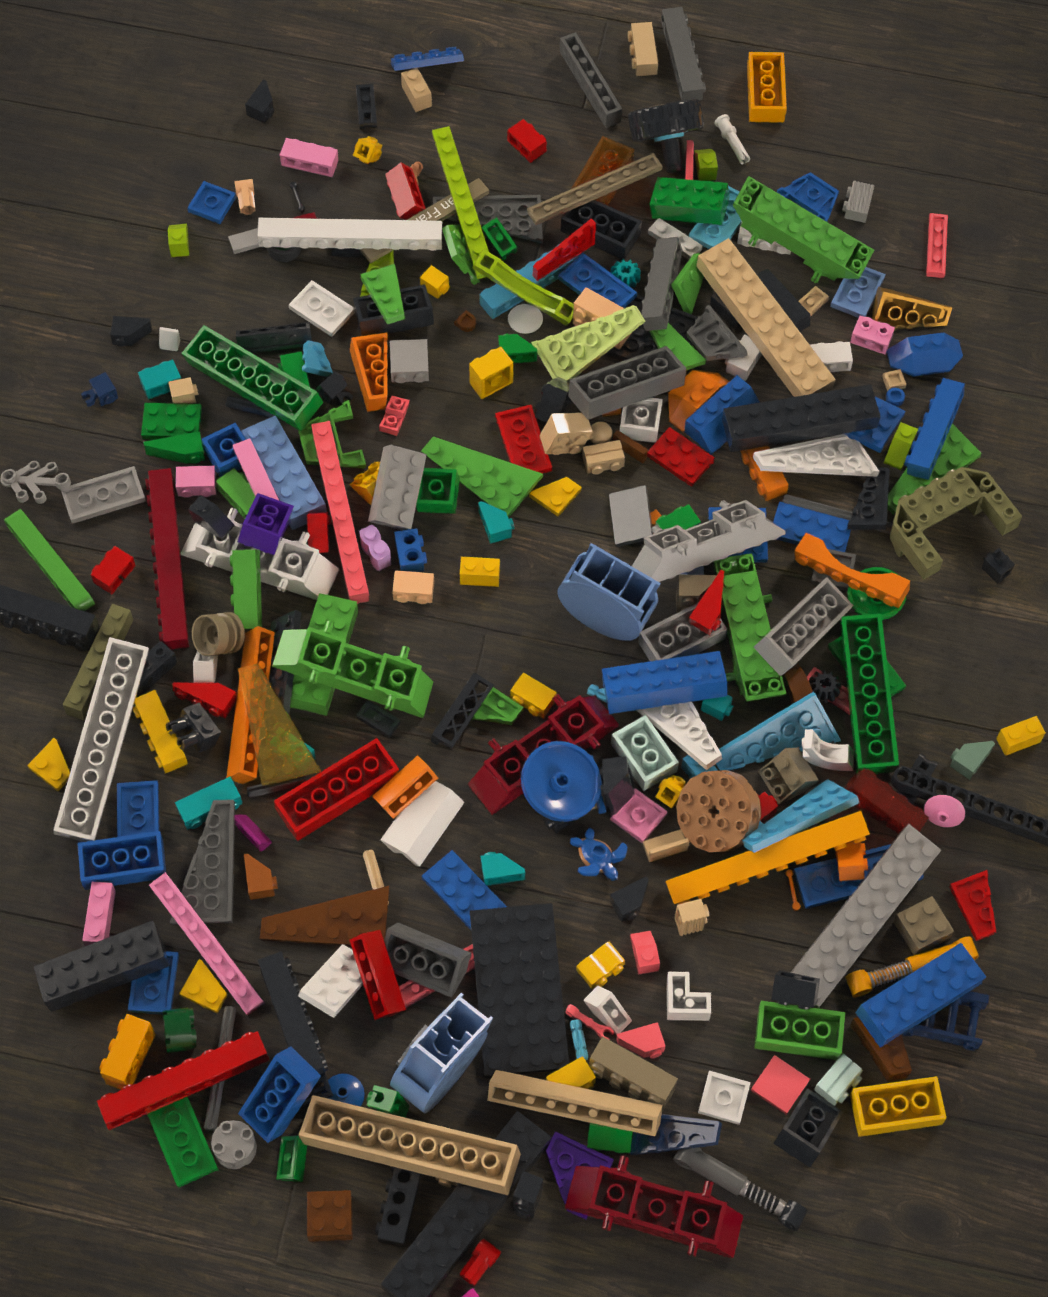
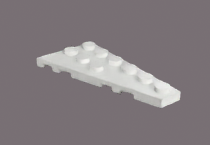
[753,434,879,477]
[636,702,722,770]

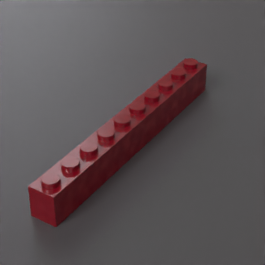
[145,468,189,650]

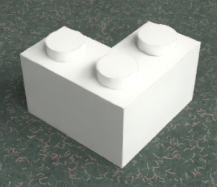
[667,972,711,1021]

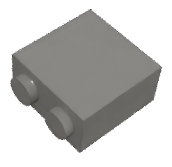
[390,339,429,383]

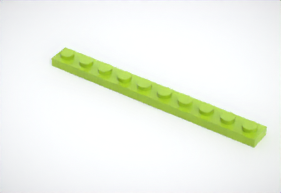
[432,126,489,279]

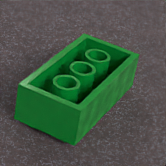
[650,177,730,225]

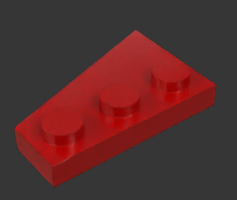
[949,870,996,941]

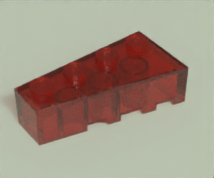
[844,768,929,834]

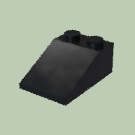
[773,1088,843,1167]

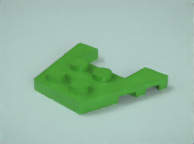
[298,400,366,468]

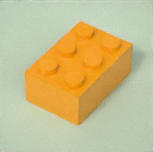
[99,1014,156,1089]

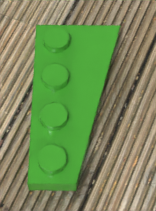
[361,264,405,324]

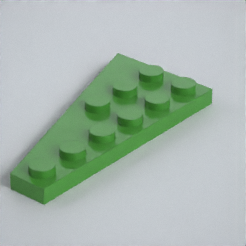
[888,424,981,515]
[421,437,544,518]

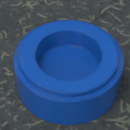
[886,388,905,407]

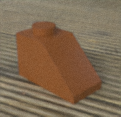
[244,854,278,900]

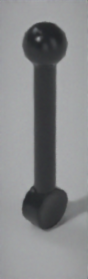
[290,182,305,212]

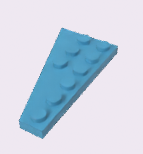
[716,692,841,771]
[742,779,859,853]

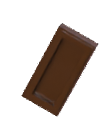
[613,430,648,464]

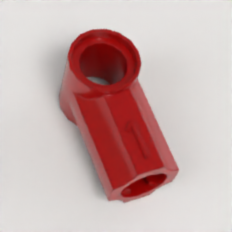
[460,1238,501,1286]

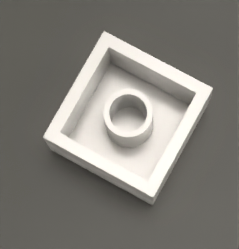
[620,397,662,443]

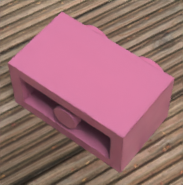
[176,466,216,497]

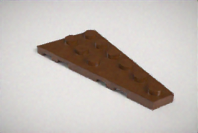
[260,886,390,946]

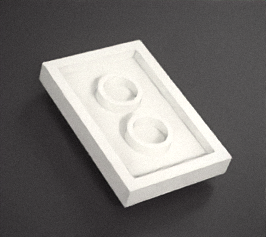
[289,280,355,337]

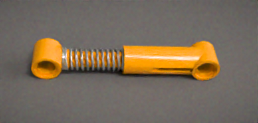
[845,937,979,998]

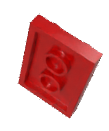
[647,427,715,487]

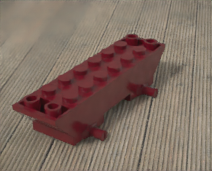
[468,694,619,815]
[564,1156,744,1259]

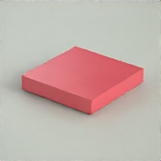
[751,1055,810,1115]

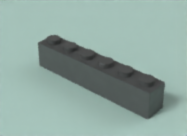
[661,7,706,100]
[560,32,622,128]
[641,237,683,331]

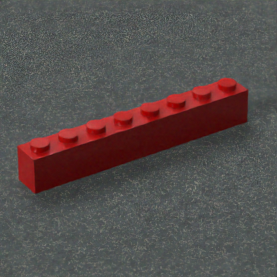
[97,1031,269,1130]

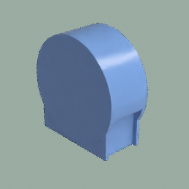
[558,543,661,640]
[390,993,493,1114]

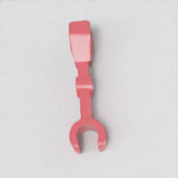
[565,1004,614,1040]

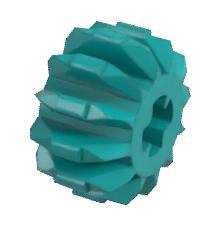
[610,259,641,288]

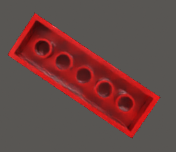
[274,738,399,841]

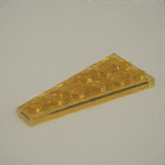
[238,664,321,786]

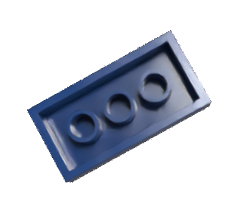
[78,831,166,890]
[238,1047,321,1143]

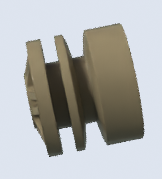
[192,612,245,656]

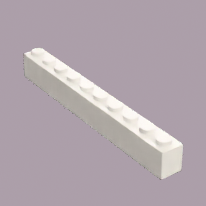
[258,218,442,251]

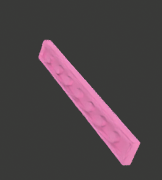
[149,872,264,1016]

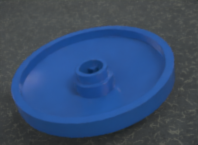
[521,741,602,822]

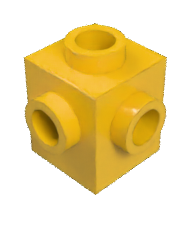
[353,136,382,164]
[655,775,686,808]

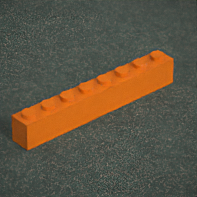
[226,626,275,784]

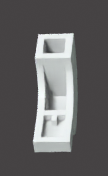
[802,729,855,771]

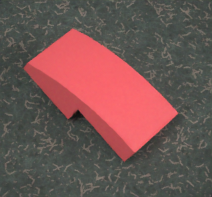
[379,396,410,436]

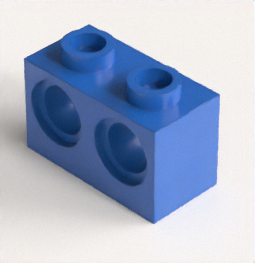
[394,528,427,572]

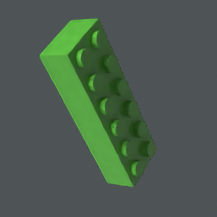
[290,593,358,716]

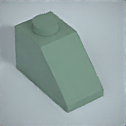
[950,741,995,780]

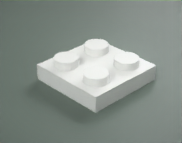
[698,1071,751,1125]

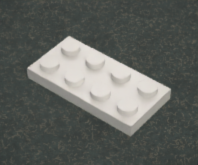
[298,944,363,1018]

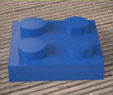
[187,181,236,224]

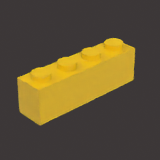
[133,690,188,774]

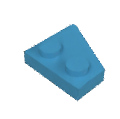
[302,340,333,377]

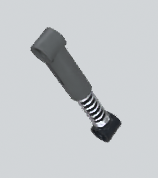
[673,1147,808,1231]

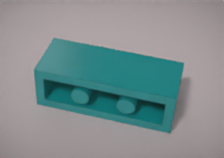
[175,776,242,830]

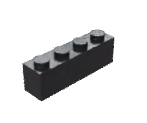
[757,268,810,332]

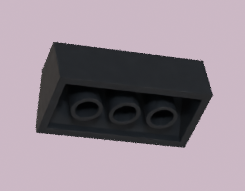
[353,284,434,336]

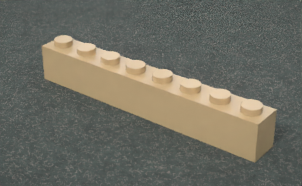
[487,1070,663,1136]

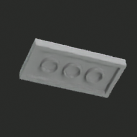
[61,466,146,524]

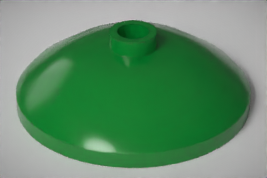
[847,567,906,620]

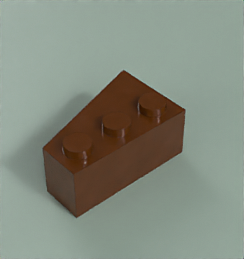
[850,1017,912,1082]

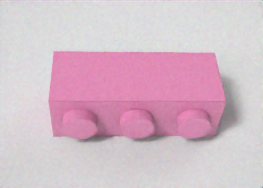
[280,138,338,177]
[82,882,116,946]

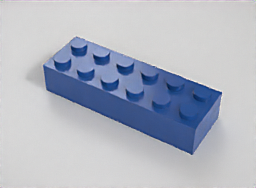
[602,651,727,714]
[855,943,986,1048]

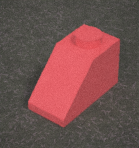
[630,931,660,975]
[616,1022,665,1058]

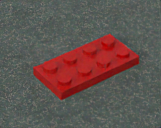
[495,405,552,474]

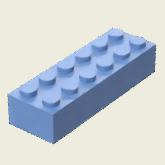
[241,415,326,530]

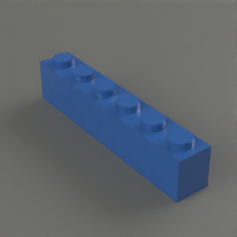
[905,378,965,480]

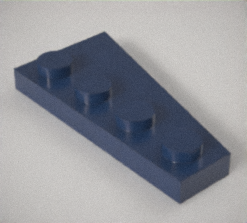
[630,1114,722,1155]

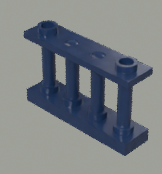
[902,991,989,1050]

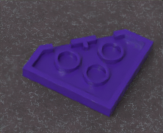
[546,1132,614,1220]

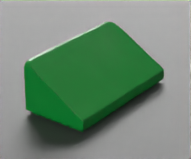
[276,1136,307,1182]

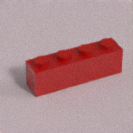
[349,930,406,1020]

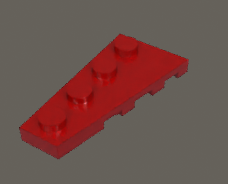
[533,218,596,281]

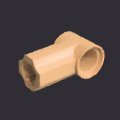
[235,179,256,215]

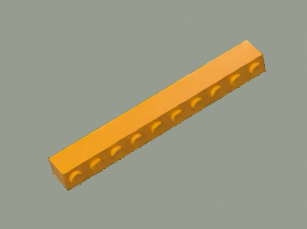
[666,811,870,904]

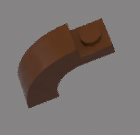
[782,664,812,704]

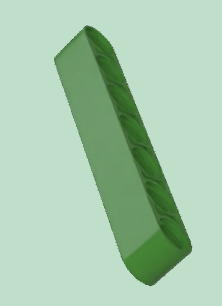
[4,509,95,611]

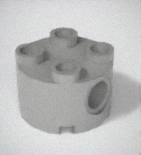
[211,1120,257,1169]

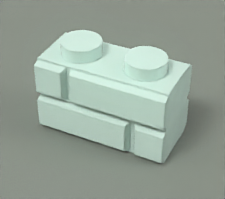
[814,1054,863,1106]

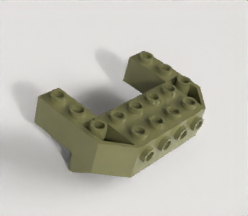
[890,467,1022,580]

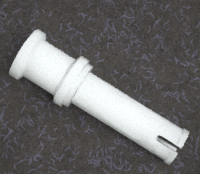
[714,115,750,164]

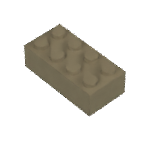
[589,1036,678,1112]

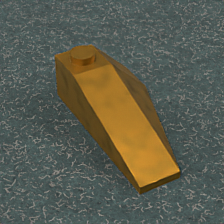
[872,287,952,330]

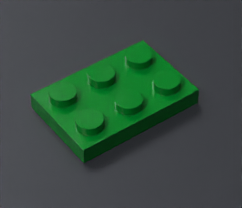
[141,403,202,439]

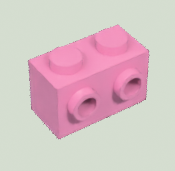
[850,316,895,355]

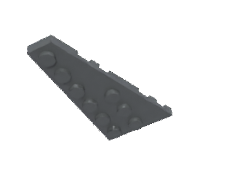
[433,195,543,244]
[170,800,235,924]

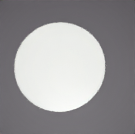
[508,304,543,334]

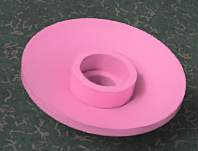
[924,795,965,827]

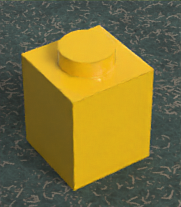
[420,265,449,299]

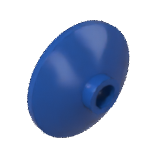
[322,1074,365,1107]

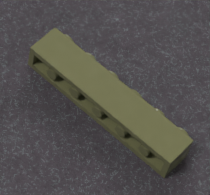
[63,604,133,721]

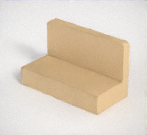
[643,829,689,862]

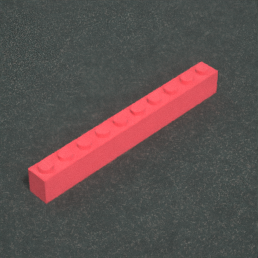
[311,421,369,604]

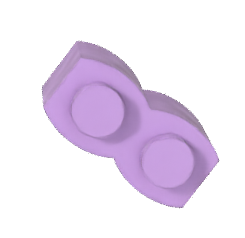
[359,525,391,571]

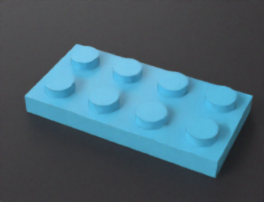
[689,186,742,249]

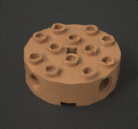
[676,770,761,852]

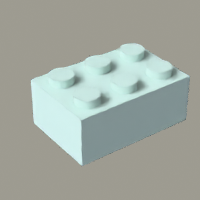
[611,715,679,791]

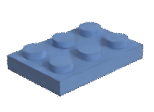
[830,267,886,318]

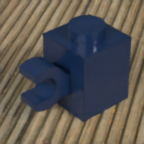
[81,372,118,407]

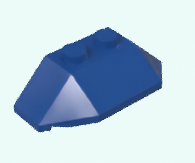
[887,333,963,376]

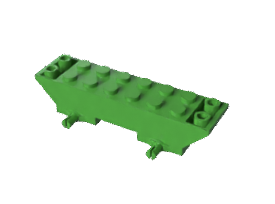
[733,176,874,283]
[714,553,786,701]
[272,620,433,718]

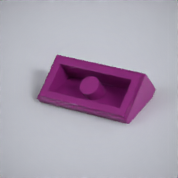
[235,815,272,852]

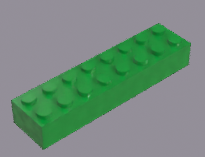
[181,325,323,431]
[840,614,899,775]

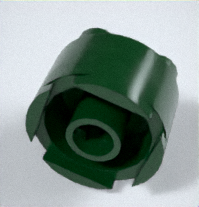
[162,1007,197,1053]

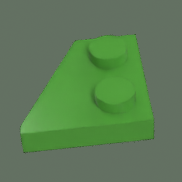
[469,687,524,725]

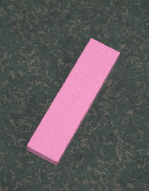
[232,439,279,500]

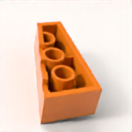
[350,333,387,412]

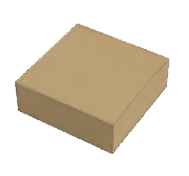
[882,369,906,391]

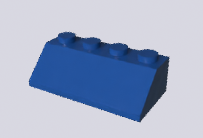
[684,375,760,455]

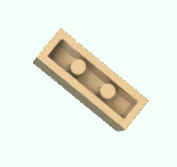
[628,22,658,76]

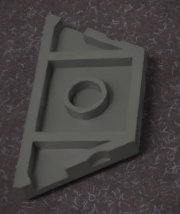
[687,305,747,361]

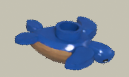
[570,828,627,881]

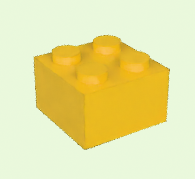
[469,347,513,399]

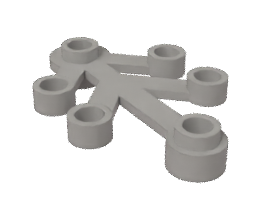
[0,461,71,504]

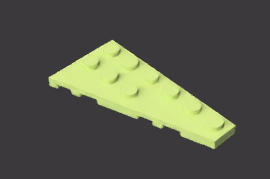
[531,305,646,382]

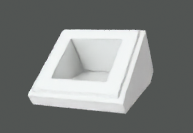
[159,327,180,351]

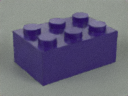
[237,493,294,555]

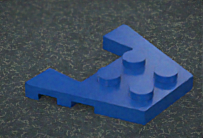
[777,172,839,222]

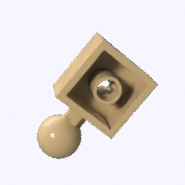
[540,413,613,455]

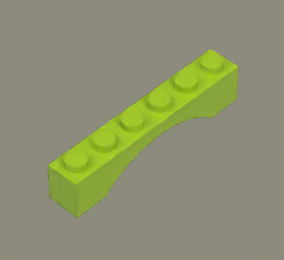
[472,249,574,326]

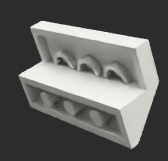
[381,781,464,866]

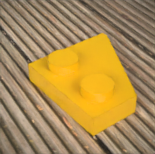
[529,477,582,517]
[27,738,70,791]
[180,959,227,1014]

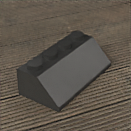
[384,923,472,997]

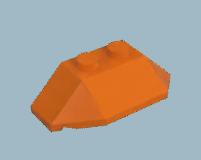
[668,370,730,432]

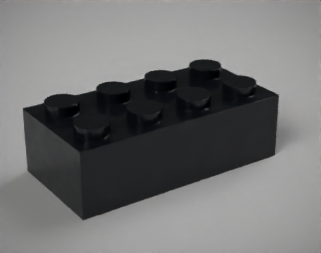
[560,200,642,260]

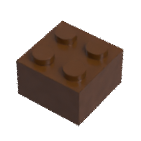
[307,1190,353,1242]

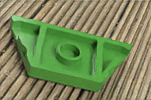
[442,225,480,285]

